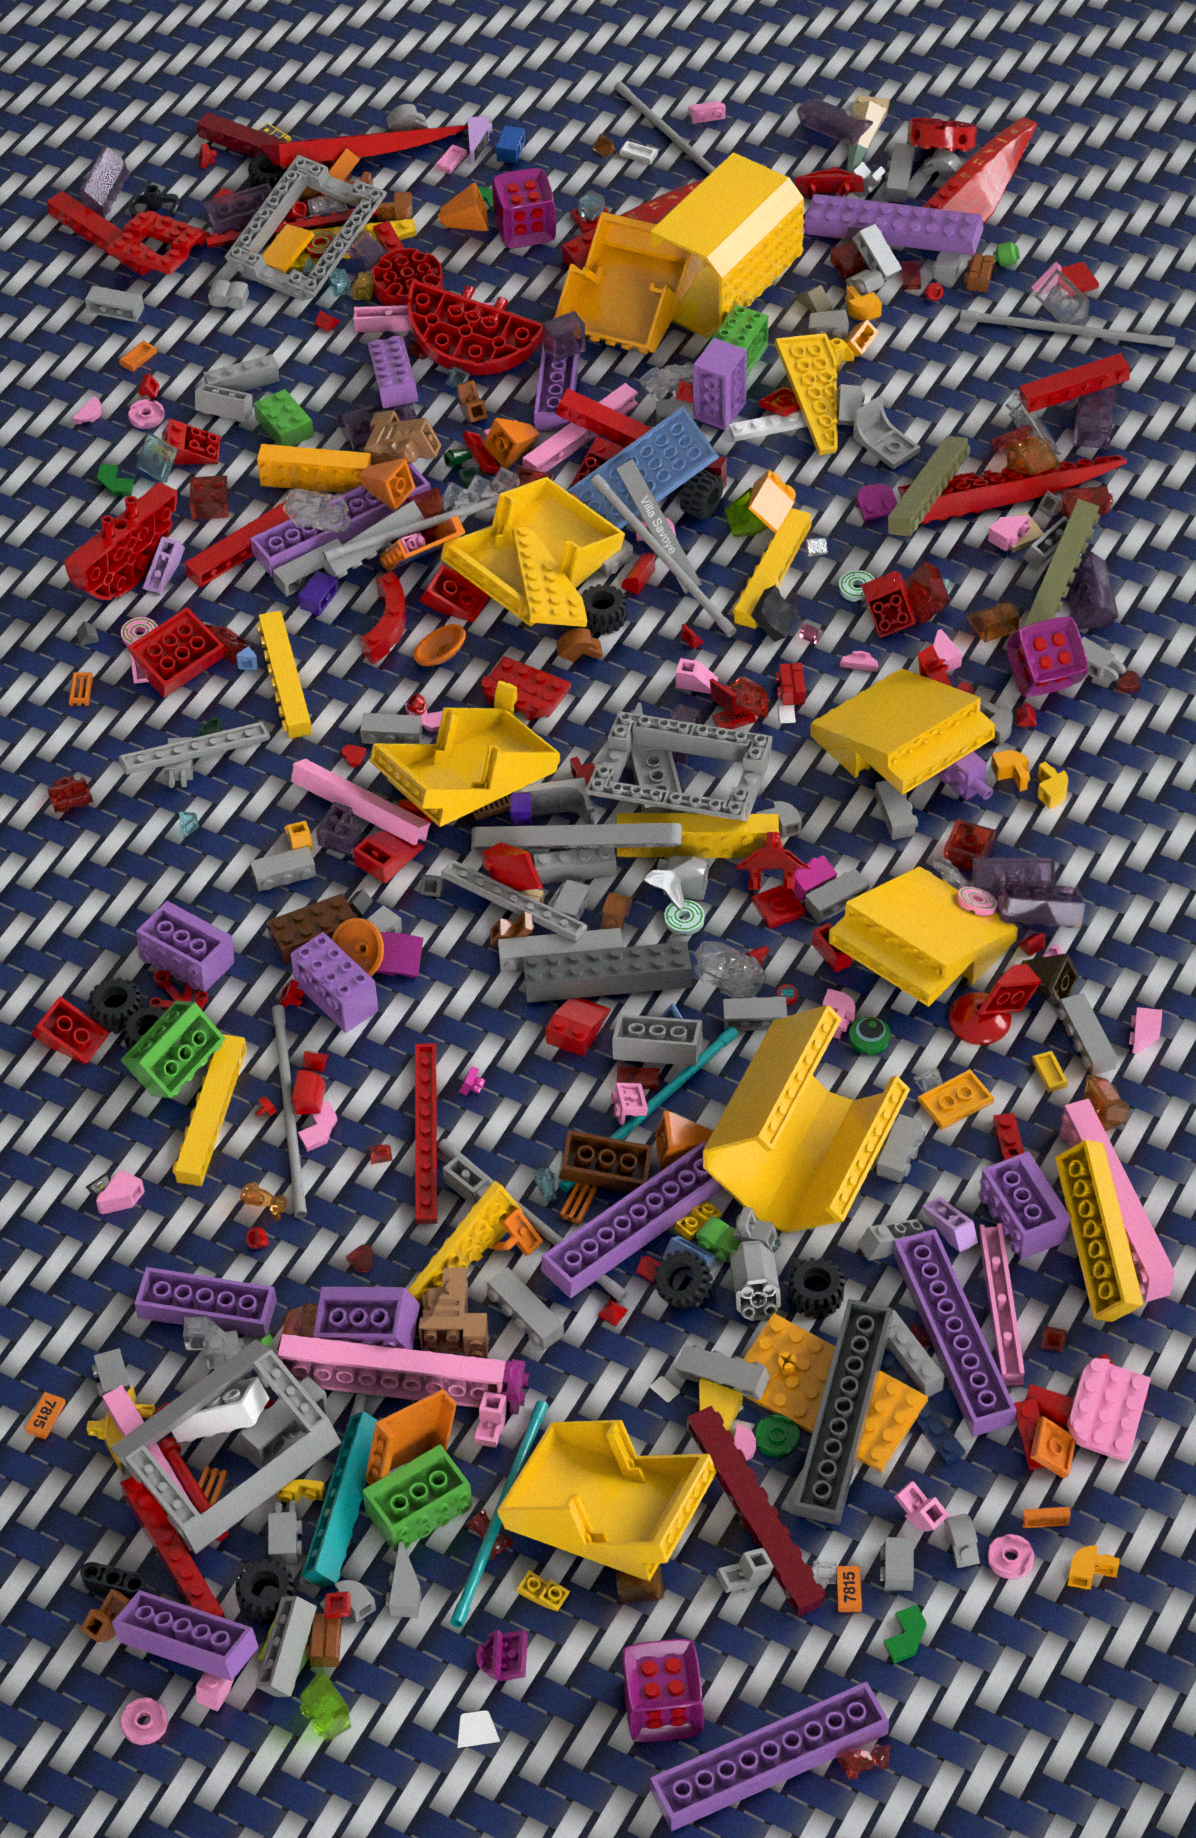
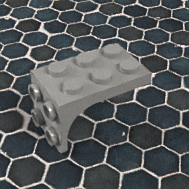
[853,396,921,469]
[521,778,595,825]

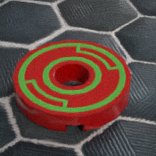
[304,230,336,258]

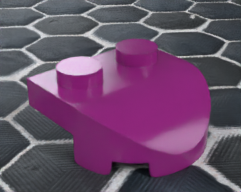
[855,484,898,521]
[501,1359,529,1414]
[476,1630,528,1681]

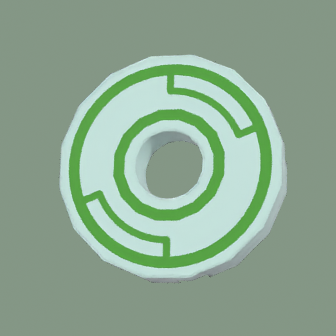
[839,570,875,602]
[664,899,705,935]

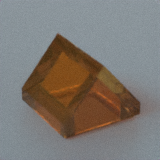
[592,134,615,157]

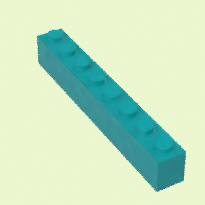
[301,1411,378,1589]

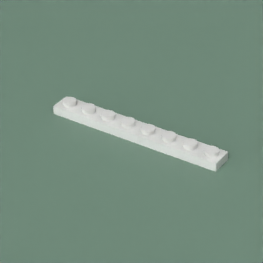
[729,396,871,442]

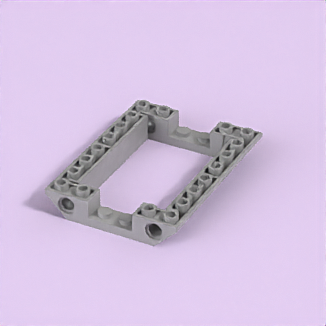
[225,155,387,301]
[585,711,772,821]
[111,1340,341,1554]

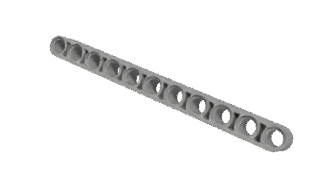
[471,823,682,850]

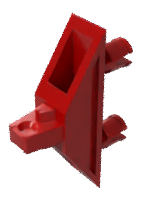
[795,167,864,198]
[917,645,953,687]
[733,832,811,890]

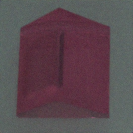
[799,623,824,644]

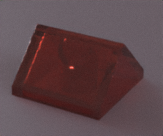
[205,624,254,665]

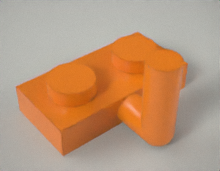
[493,1208,543,1256]

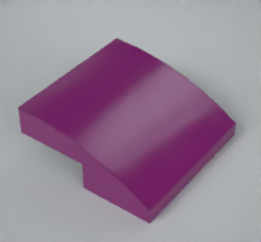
[376,932,424,978]

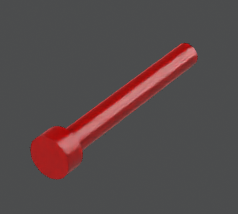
[158,1437,228,1541]

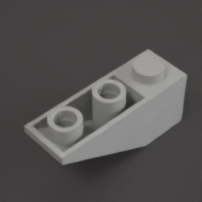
[857,1219,926,1260]
[386,1542,422,1618]

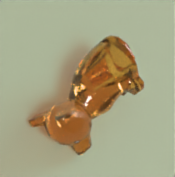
[240,1182,287,1222]

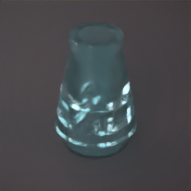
[534,1168,556,1202]

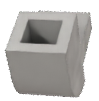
[386,104,428,131]
[921,149,963,181]
[849,162,886,194]
[980,700,1013,746]
[756,801,802,838]
[734,1207,777,1250]
[944,1513,980,1568]
[716,1548,774,1593]
[320,1580,376,1622]

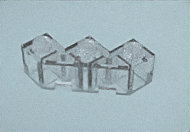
[638,362,693,402]
[442,467,520,510]
[183,1316,252,1381]

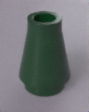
[444,448,472,468]

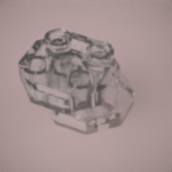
[284,489,351,533]
[695,941,766,998]

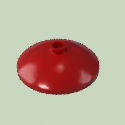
[948,992,1011,1045]

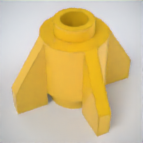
[830,338,854,373]

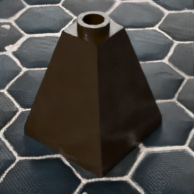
[1020,954,1079,1008]

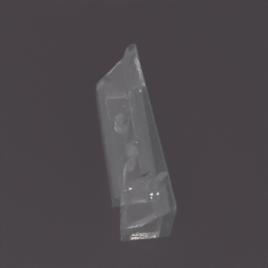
[1005,392,1061,455]

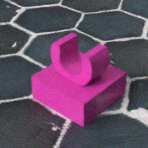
[459,1066,485,1095]

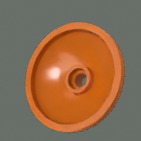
[414,624,466,666]
[331,918,384,976]

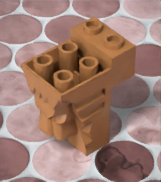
[364,410,441,465]
[419,1268,489,1359]

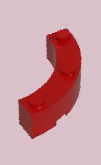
[360,571,406,665]

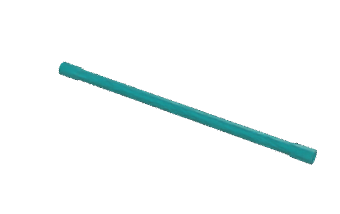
[558,1026,738,1192]
[450,1400,549,1628]

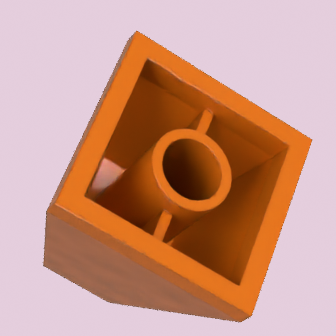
[438,182,489,231]
[483,418,539,470]
[359,458,416,511]
[655,1111,713,1171]

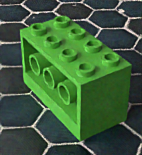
[704,305,769,378]
[121,1001,226,1098]
[362,1444,472,1552]

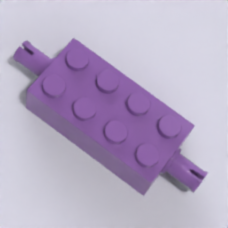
[936,752,993,800]

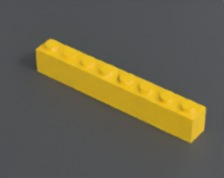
[732,508,811,629]
[256,610,312,739]
[172,1034,247,1187]

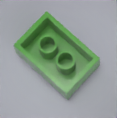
[253,389,314,446]

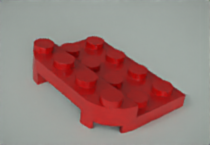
[482,656,571,721]

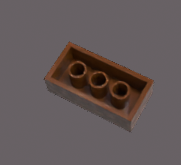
[267,893,356,965]
[558,1130,652,1193]

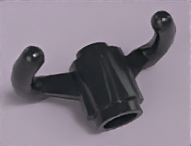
[128,185,180,217]

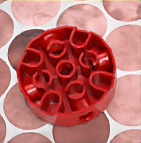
[907,118,977,152]
[372,248,444,306]

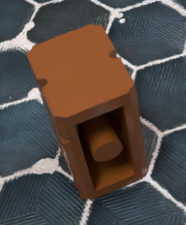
[964,254,994,293]
[305,1613,342,1667]

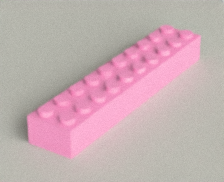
[1060,1098,1175,1302]
[278,1334,506,1408]

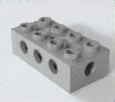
[630,746,685,813]

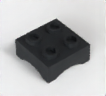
[751,585,799,642]

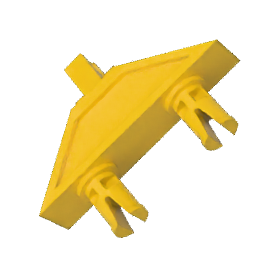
[86,1386,155,1475]

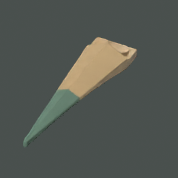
[847,95,890,172]

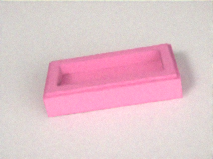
[435,145,467,174]

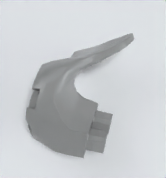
[643,856,710,910]

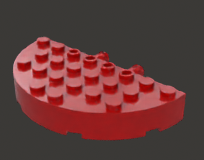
[408,279,546,375]
[64,482,177,600]

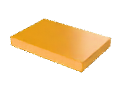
[262,224,315,273]
[917,1069,995,1130]

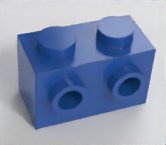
[494,126,525,164]

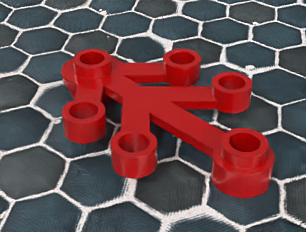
[149,970,209,1011]

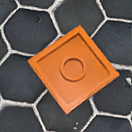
[1030,1416,1076,1479]

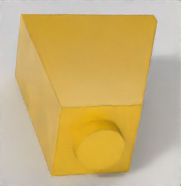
[699,1378,743,1431]

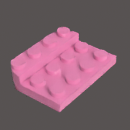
[1067,1358,1151,1462]

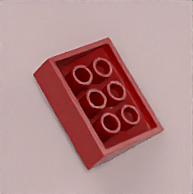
[127,607,224,698]

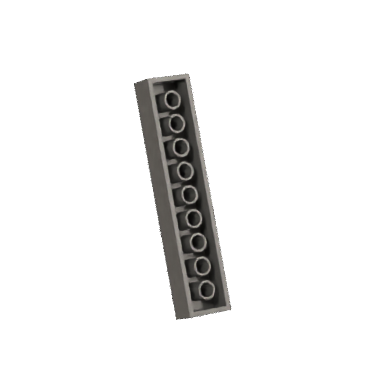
[794,1299,893,1526]

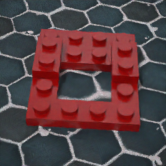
[107,211,210,275]

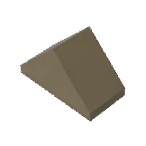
[796,285,832,313]

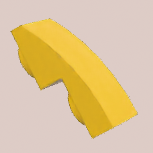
[494,681,518,715]
[674,1200,723,1241]
[276,1479,326,1504]
[516,1570,570,1612]

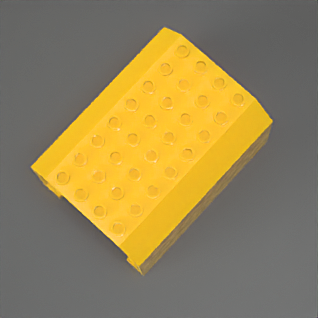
[651,152,804,338]
[703,1005,910,1233]

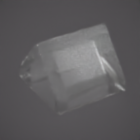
[805,538,827,556]
[913,1069,943,1093]
[813,1560,837,1584]

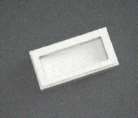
[619,141,658,165]

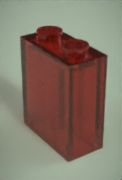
[904,562,951,624]

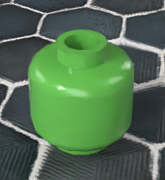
[993,242,1020,267]

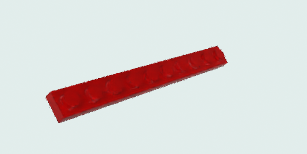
[206,209,378,248]
[415,1043,438,1224]

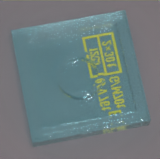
[136,433,178,483]

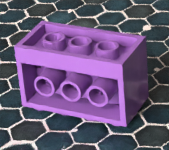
[693,338,747,430]
[136,901,234,992]
[291,932,378,1033]
[979,1151,1071,1260]
[313,1287,420,1350]

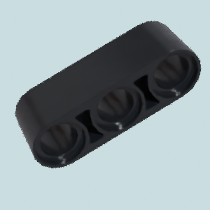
[80,1562,147,1600]

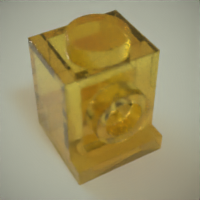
[352,272,374,301]

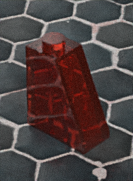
[830,241,868,283]
[1062,486,1113,519]
[406,487,445,532]

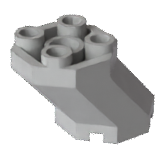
[730,1240,781,1321]

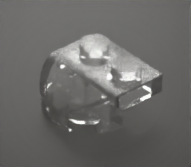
[929,856,971,891]

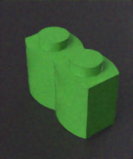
[696,1216,740,1263]

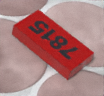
[712,707,756,729]

